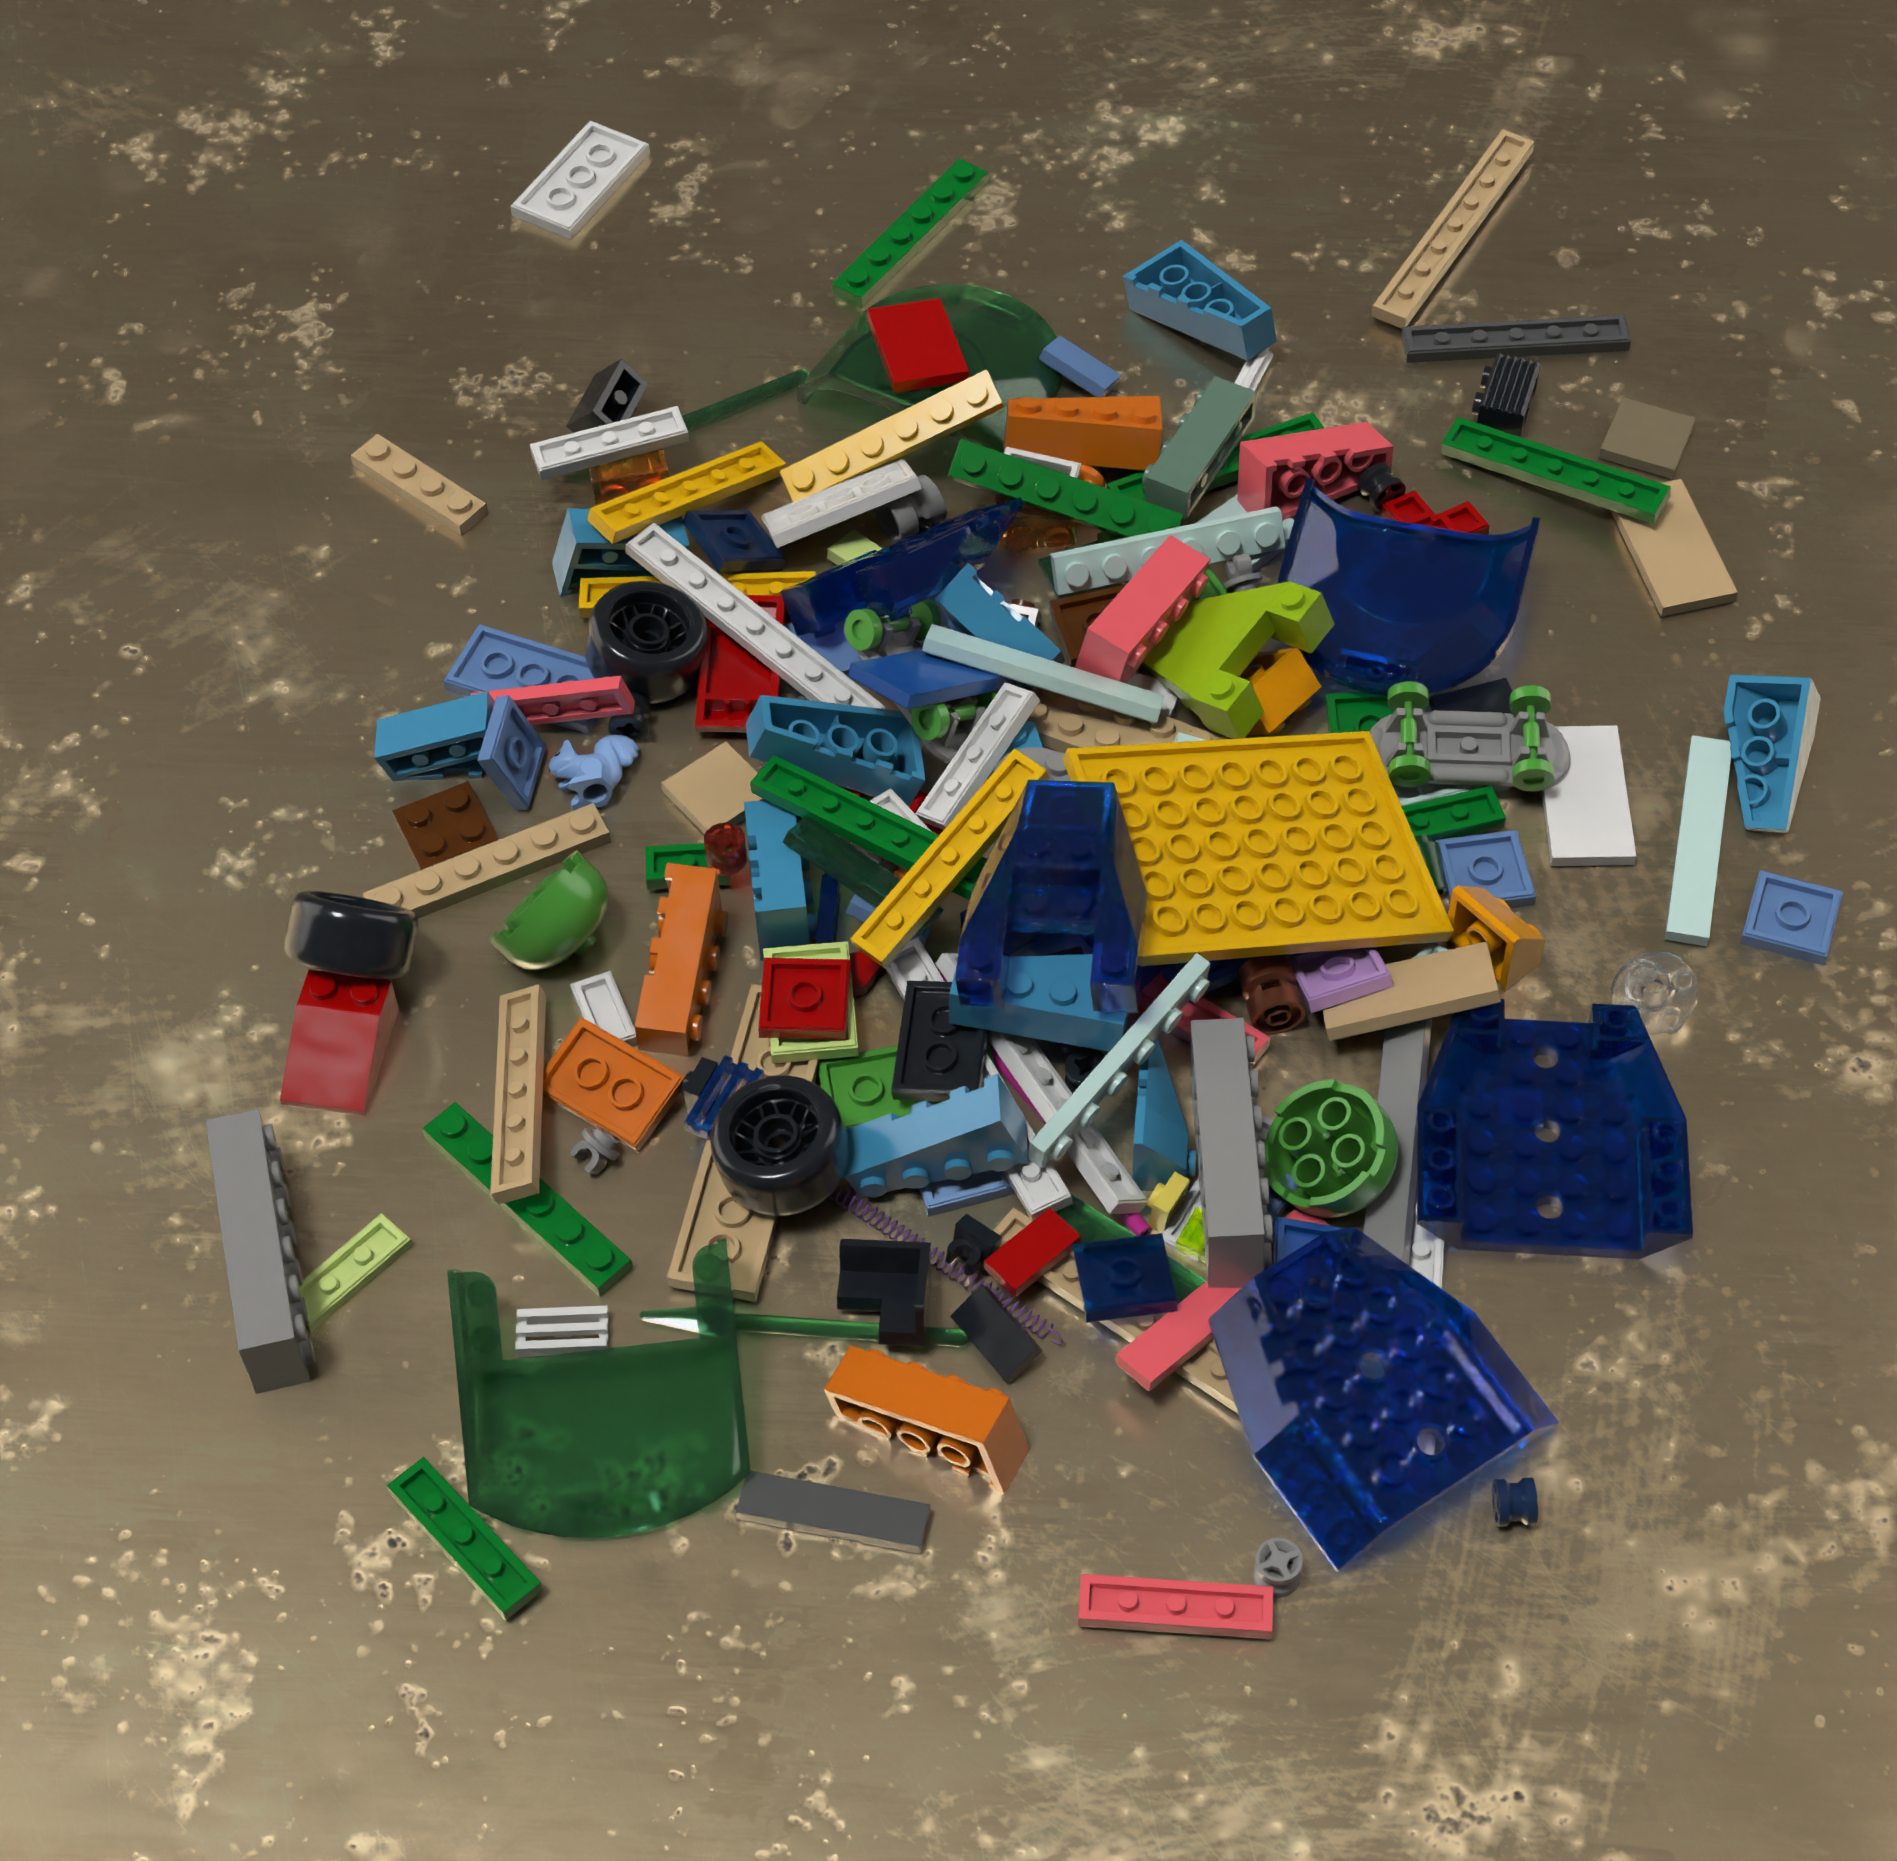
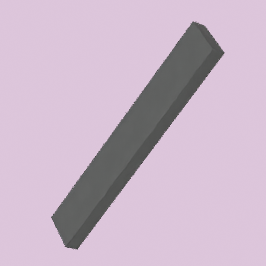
[1402,315,1631,363]

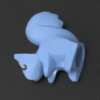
[549,735,638,810]

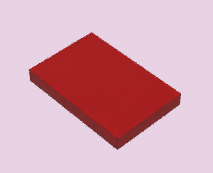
[867,298,969,393]

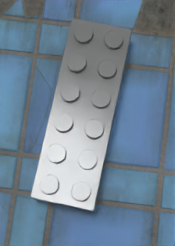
[1190,1018,1273,1288]
[205,1108,315,1394]

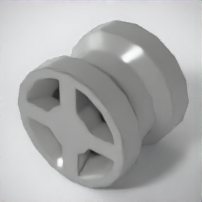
[1253,1537,1303,1598]

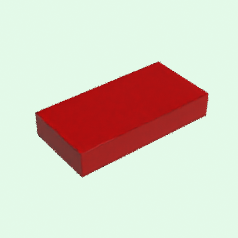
[984,1207,1081,1298]

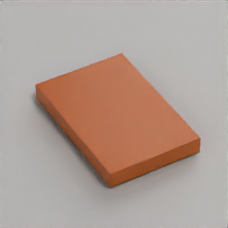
[543,1017,685,1153]

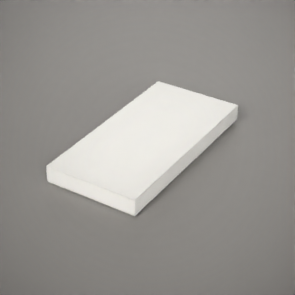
[510,121,650,240]
[761,458,922,548]
[1541,725,1637,866]

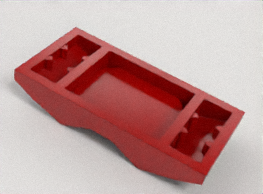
[695,595,786,732]

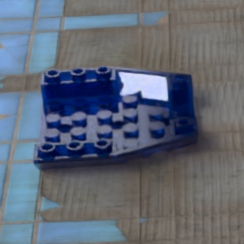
[1417,999,1693,1260]
[1208,1227,1559,1572]

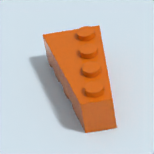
[1003,396,1163,470]
[634,863,728,1057]
[824,1345,1030,1494]

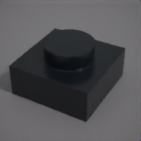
[681,1057,722,1120]

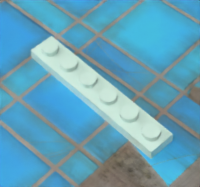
[1050,506,1285,595]
[1028,953,1211,1169]

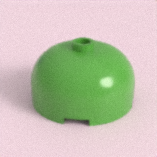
[488,850,609,971]
[1261,1079,1398,1218]

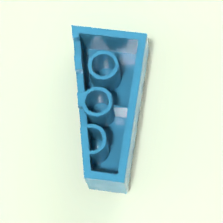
[1123,239,1277,360]
[744,800,818,961]

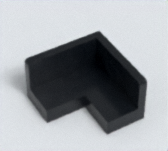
[837,1239,931,1346]

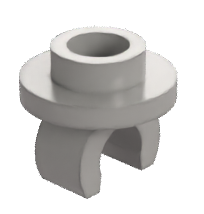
[1223,553,1263,592]
[570,1126,619,1175]

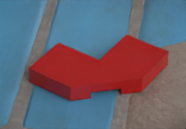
[1381,490,1490,549]

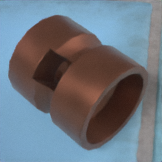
[1238,955,1306,1034]

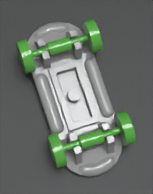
[844,599,998,764]
[1370,681,1570,791]

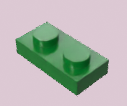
[645,841,731,890]

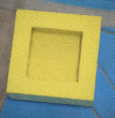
[1147,1171,1190,1233]

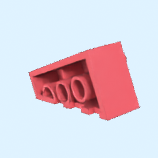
[1237,422,1393,520]
[1075,535,1210,684]

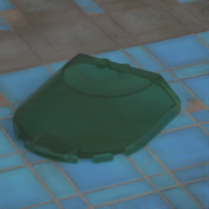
[796,284,1062,453]

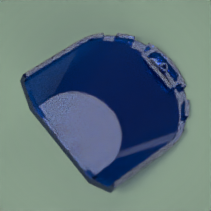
[1277,478,1541,696]

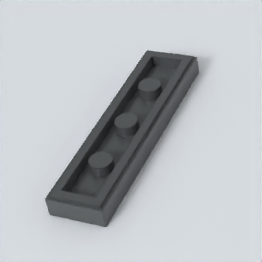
[736,1470,931,1554]

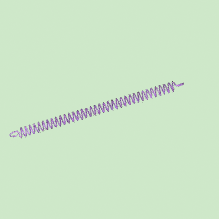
[829,1185,1063,1345]

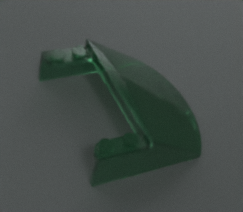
[447,1239,751,1538]

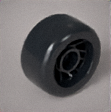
[585,581,708,704]
[284,891,419,980]
[710,1075,850,1216]

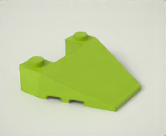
[1141,581,1335,739]

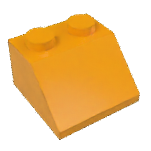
[1239,647,1322,737]
[1446,885,1545,992]

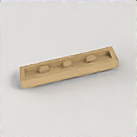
[351,433,488,536]

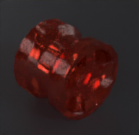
[704,822,747,876]

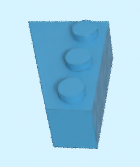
[374,691,495,781]

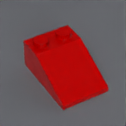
[280,969,399,1116]

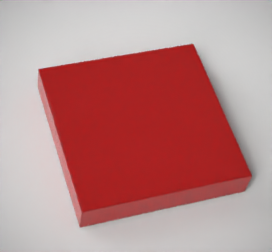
[758,958,851,1040]

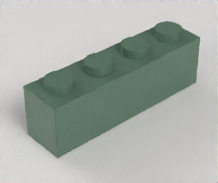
[1142,376,1257,519]

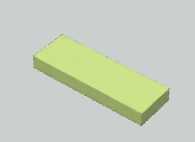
[299,1213,413,1332]

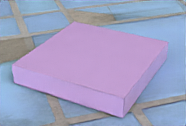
[1287,947,1393,1013]

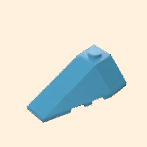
[1723,675,1821,833]
[1132,1038,1196,1192]

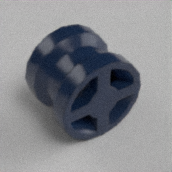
[1492,1477,1538,1527]

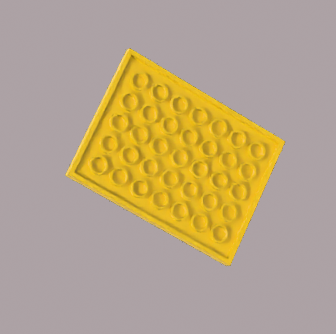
[1063,731,1454,966]

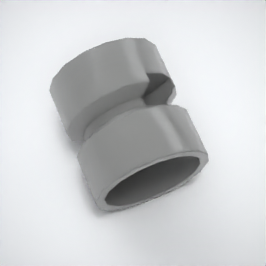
[874,475,947,544]

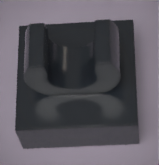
[945,1213,1002,1276]

